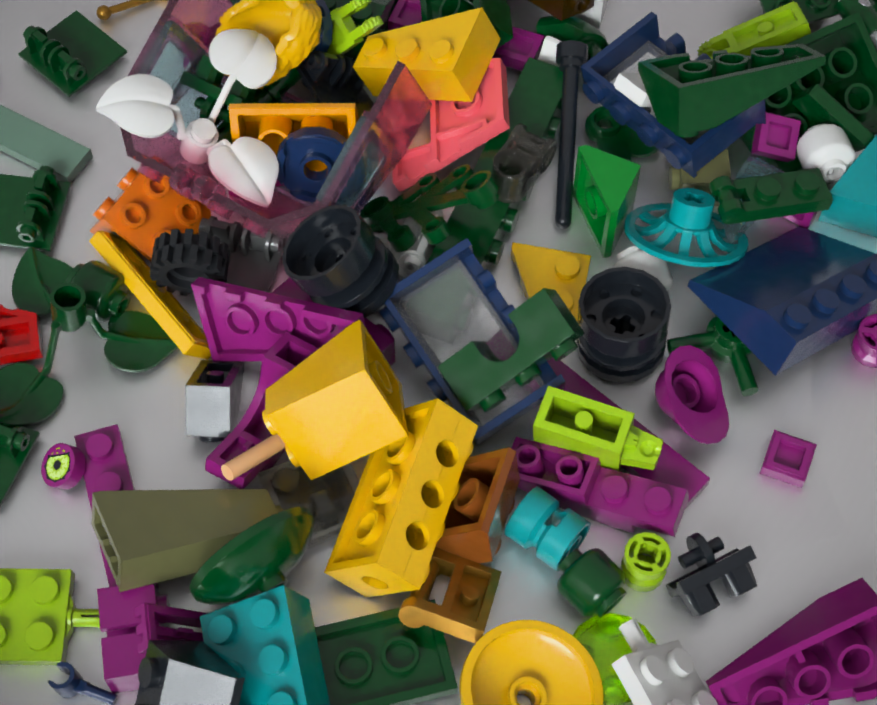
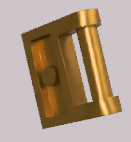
[398,548,502,644]

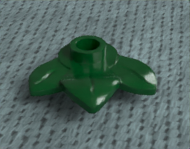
[585,106,659,161]

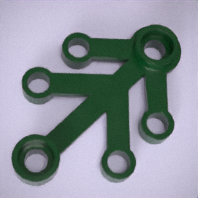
[360,164,499,253]

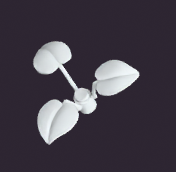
[96,29,279,208]

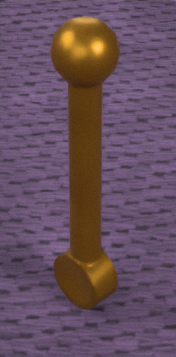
[96,0,168,20]

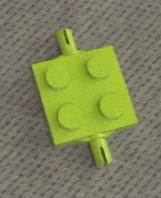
[0,568,100,665]

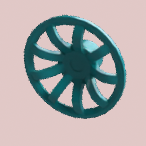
[624,188,749,267]

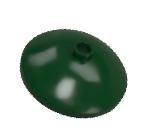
[189,507,315,605]

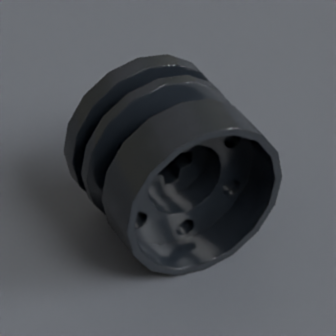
[282,205,399,318]
[576,267,671,383]

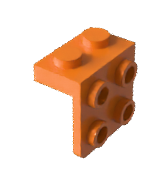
[90,160,211,262]

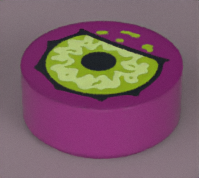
[41,443,86,490]

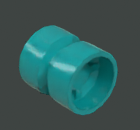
[504,486,591,571]

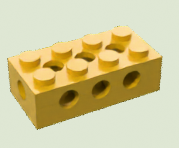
[324,398,478,598]

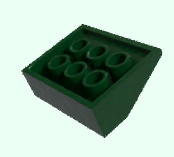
[740,12,877,175]

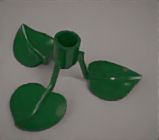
[0,246,178,427]

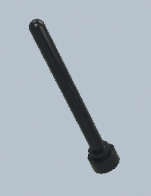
[555,40,588,229]

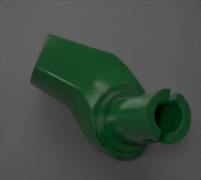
[536,16,608,60]

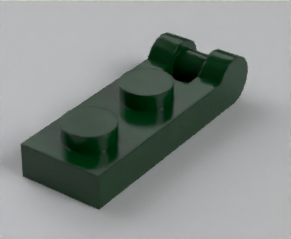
[708,168,833,224]

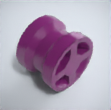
[851,314,877,368]

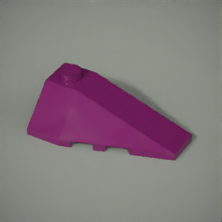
[706,578,877,705]

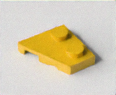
[511,242,591,322]

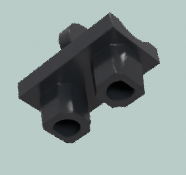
[666,533,757,616]

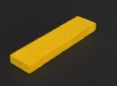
[89,230,211,360]

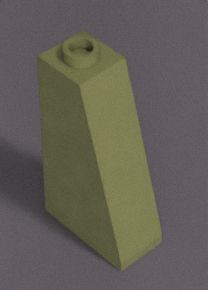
[91,489,283,592]

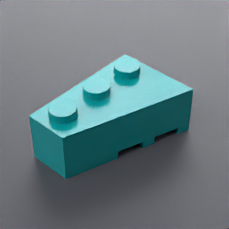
[818,135,877,238]

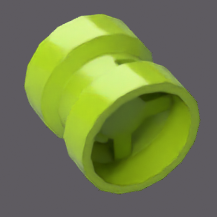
[620,532,671,592]

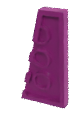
[191,277,366,361]

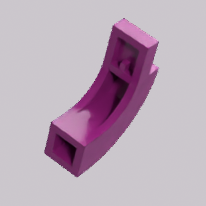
[205,332,319,489]

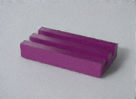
[134,602,207,655]

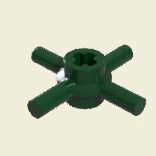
[667,315,759,396]

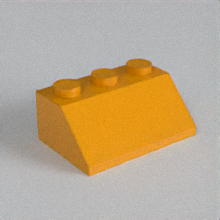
[228,103,361,178]

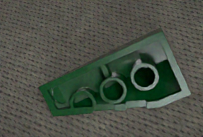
[638,44,826,137]

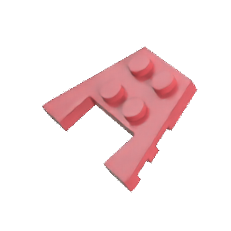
[392,58,510,192]

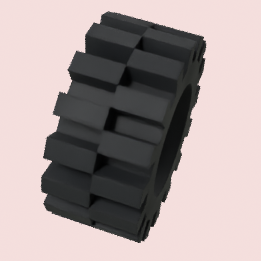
[149,229,230,296]

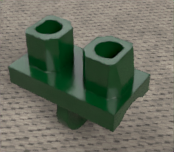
[179,54,259,126]

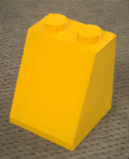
[262,320,408,480]

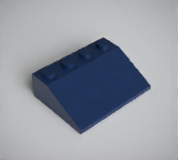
[687,226,877,376]

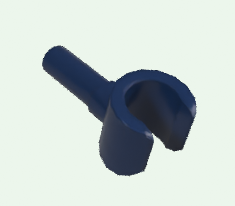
[48,662,118,705]

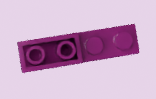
[511,437,689,537]

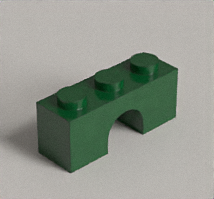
[437,288,585,413]

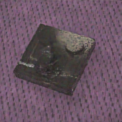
[258,460,359,550]

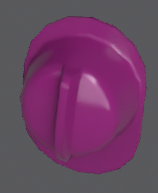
[655,345,729,445]

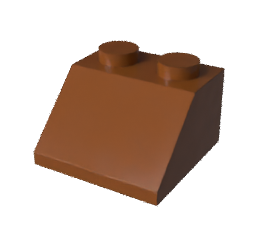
[435,447,520,563]

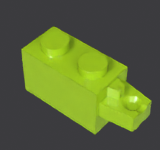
[533,386,663,471]

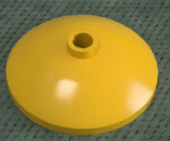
[459,620,604,705]

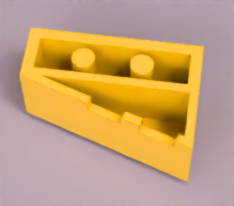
[353,7,501,102]

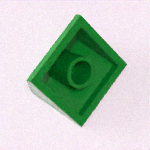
[573,145,641,258]

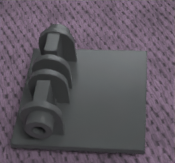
[199,216,288,292]

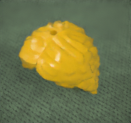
[215,0,322,89]

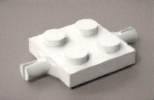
[611,618,718,705]

